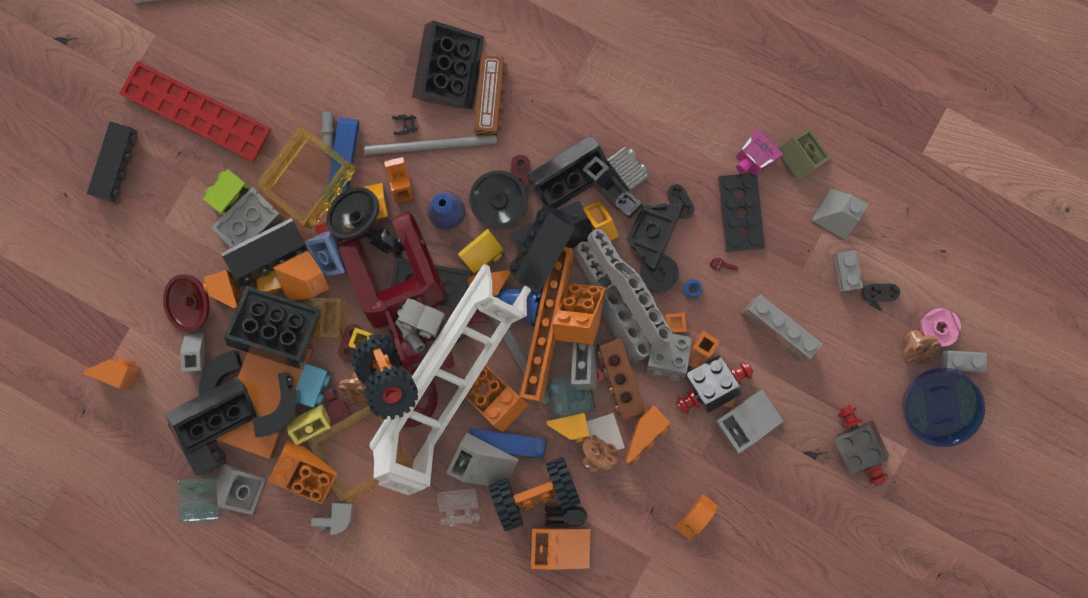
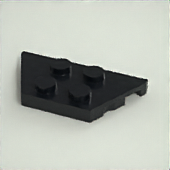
[627,202,685,271]

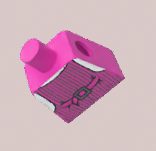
[736,129,783,175]

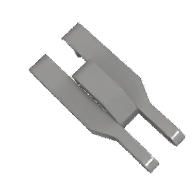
[573,229,672,363]

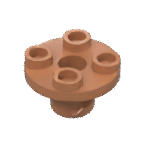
[902,330,941,366]
[337,371,368,405]
[582,435,617,472]

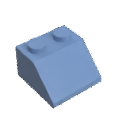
[305,231,346,276]

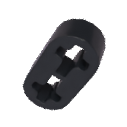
[667,184,694,219]
[862,284,900,302]

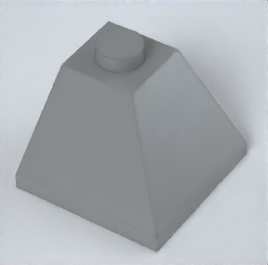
[811,188,868,240]
[216,464,266,515]

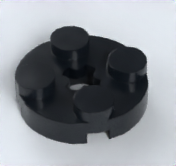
[367,228,405,258]
[640,254,679,293]

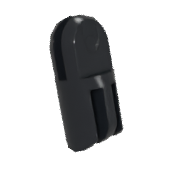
[545,506,587,526]

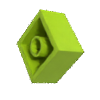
[203,169,251,215]

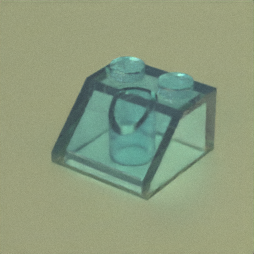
[547,375,596,419]

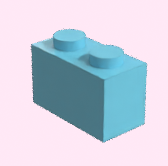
[295,363,331,408]

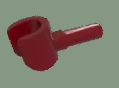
[710,258,738,271]

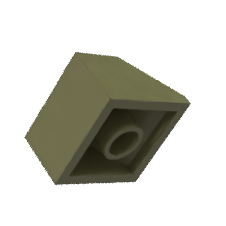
[779,128,831,181]

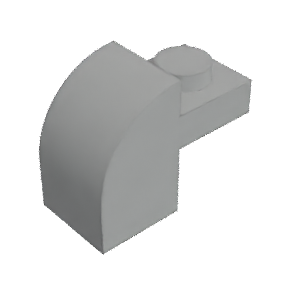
[311,502,355,535]

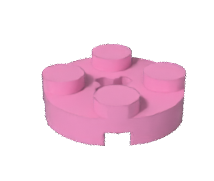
[920,308,961,347]

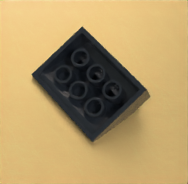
[412,20,484,109]
[224,286,321,369]

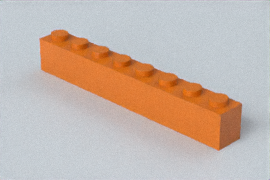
[520,247,575,403]

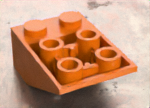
[552,283,606,345]
[465,365,529,433]
[624,405,671,464]
[267,440,338,505]
[531,527,591,570]

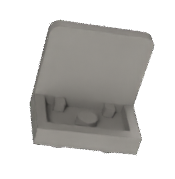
[645,334,692,381]

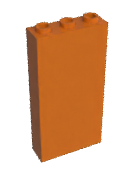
[215,348,314,459]

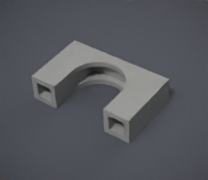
[741,294,823,361]

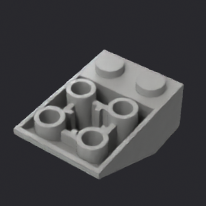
[714,389,783,454]
[446,433,519,486]

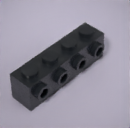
[87,121,138,203]

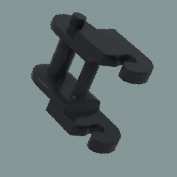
[392,114,418,135]

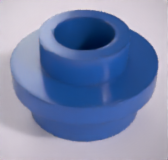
[683,279,702,299]

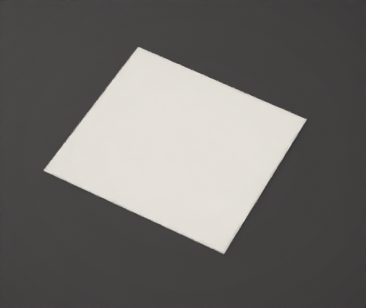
[586,413,625,450]

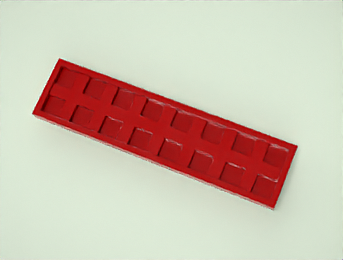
[119,61,272,163]

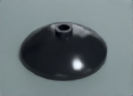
[469,170,527,228]
[326,187,379,240]

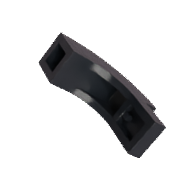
[582,156,643,219]
[199,350,243,396]
[252,372,301,438]

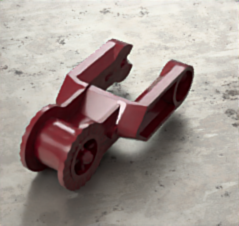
[338,211,454,376]

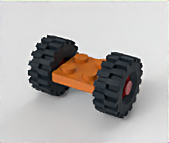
[351,334,418,420]
[488,457,581,532]

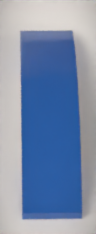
[469,428,546,458]

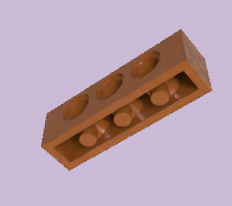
[596,337,645,419]

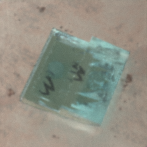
[177,476,221,521]

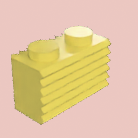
[287,404,330,445]

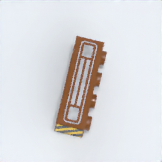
[474,55,508,136]

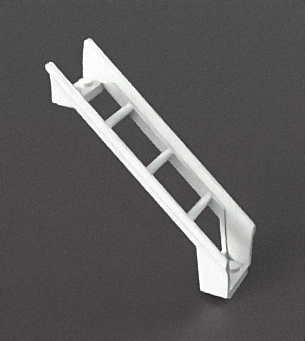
[370,264,531,495]

